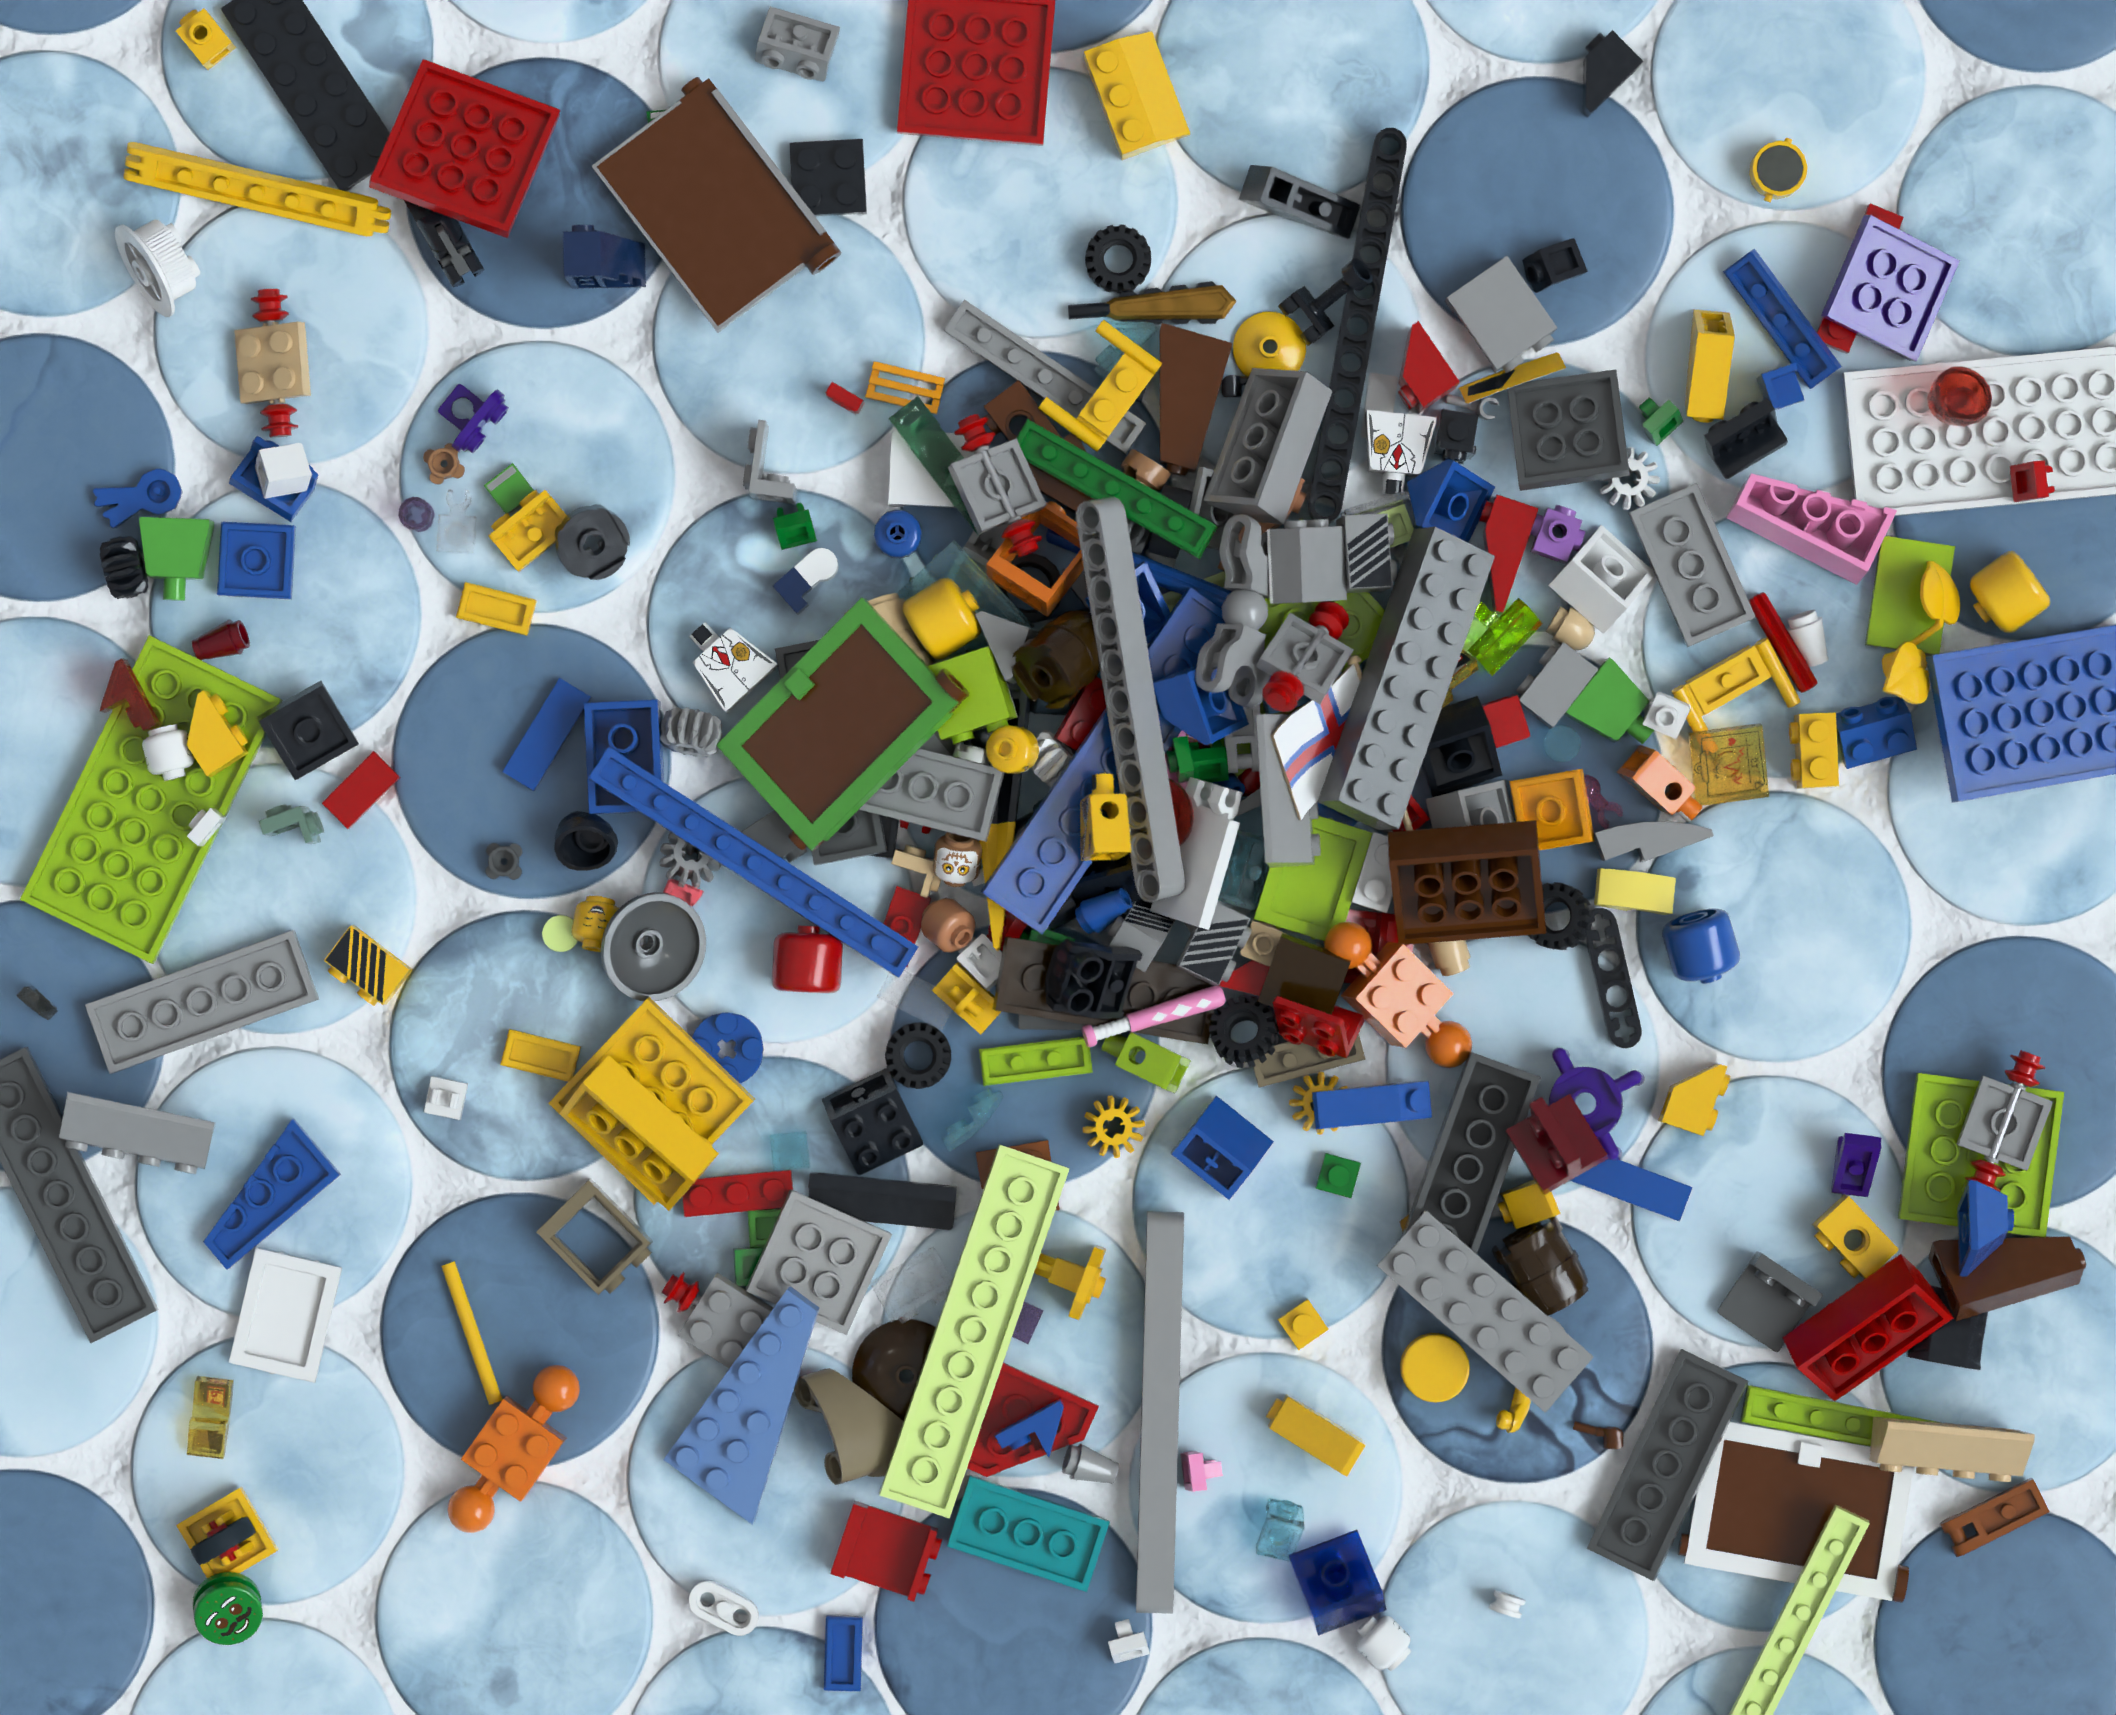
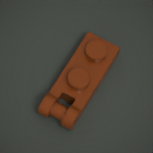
[1940,1478,2050,1557]

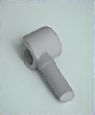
[1446,394,1499,420]

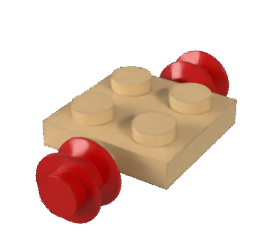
[234,289,311,438]

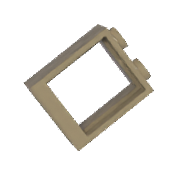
[536,1179,653,1295]

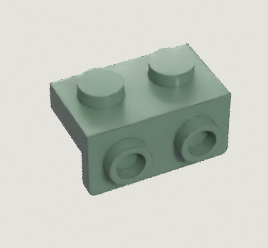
[258,804,324,844]

